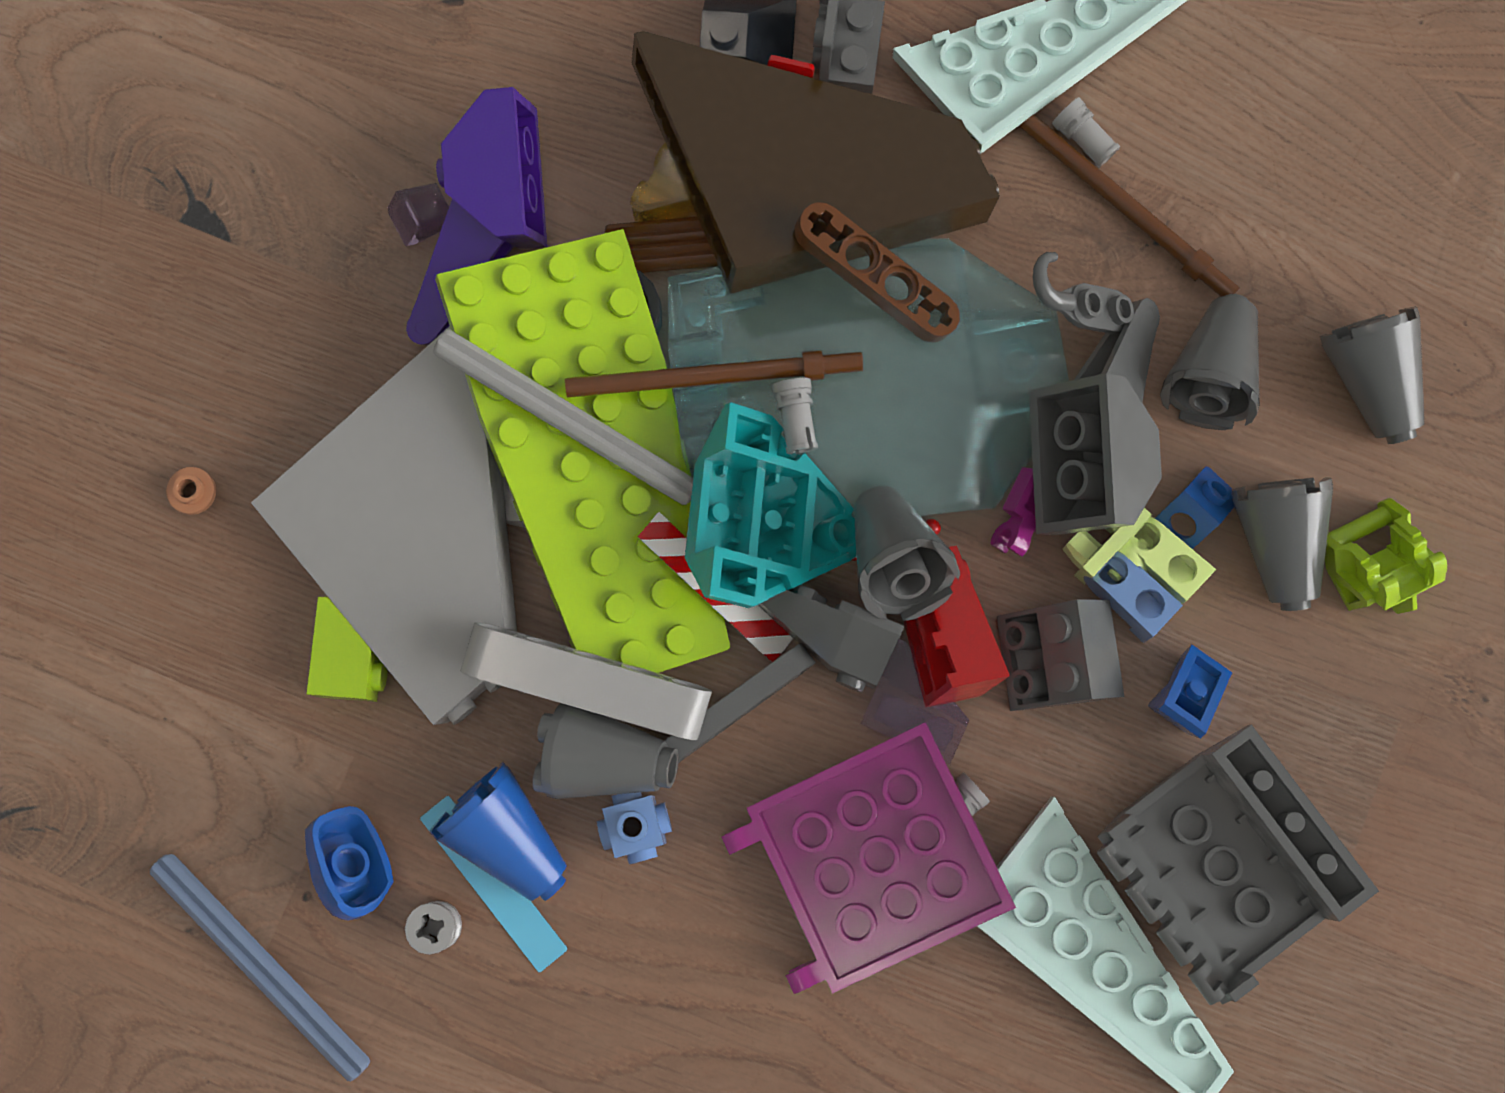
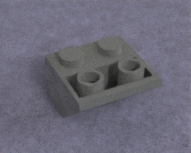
[997,600,1125,711]

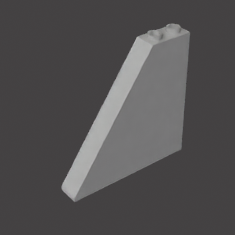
[251,326,517,725]

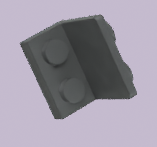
[812,0,885,94]

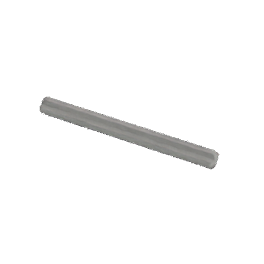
[433,330,693,505]

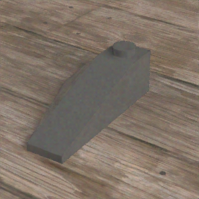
[758,585,904,693]

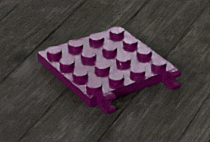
[721,722,1016,994]

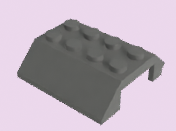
[1096,724,1379,1005]

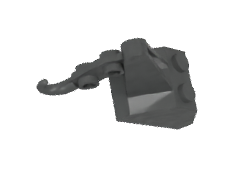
[1029,252,1162,535]

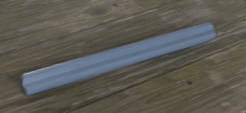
[150,854,370,1082]

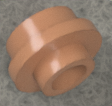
[166,467,216,515]

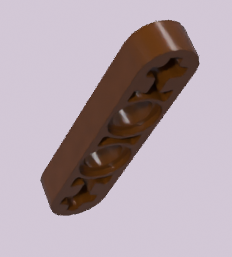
[794,202,960,343]

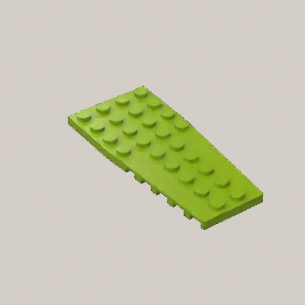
[435,229,730,673]

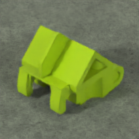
[1325,498,1447,614]

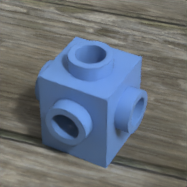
[597,792,672,864]

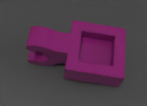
[990,467,1036,557]

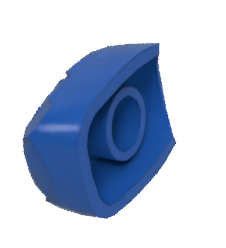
[305,806,393,921]

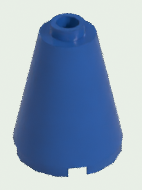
[429,762,567,901]

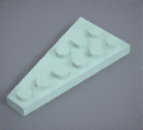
[893,0,1187,154]
[977,797,1234,1093]

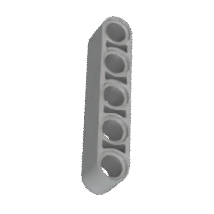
[460,622,712,740]

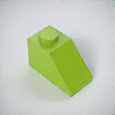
[306,597,387,702]

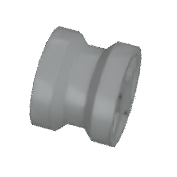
[405,901,462,955]

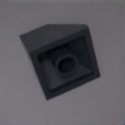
[700,0,797,65]

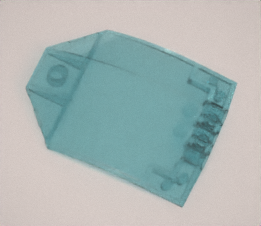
[668,239,1069,518]

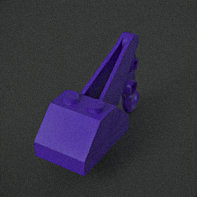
[406,87,548,346]

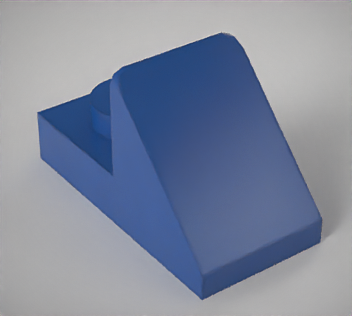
[1148,644,1232,739]

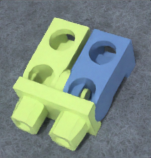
[1063,508,1216,643]

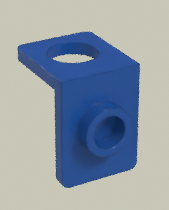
[1154,466,1234,549]

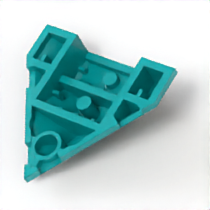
[685,402,856,608]

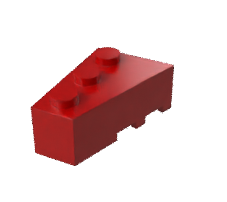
[903,545,1010,708]

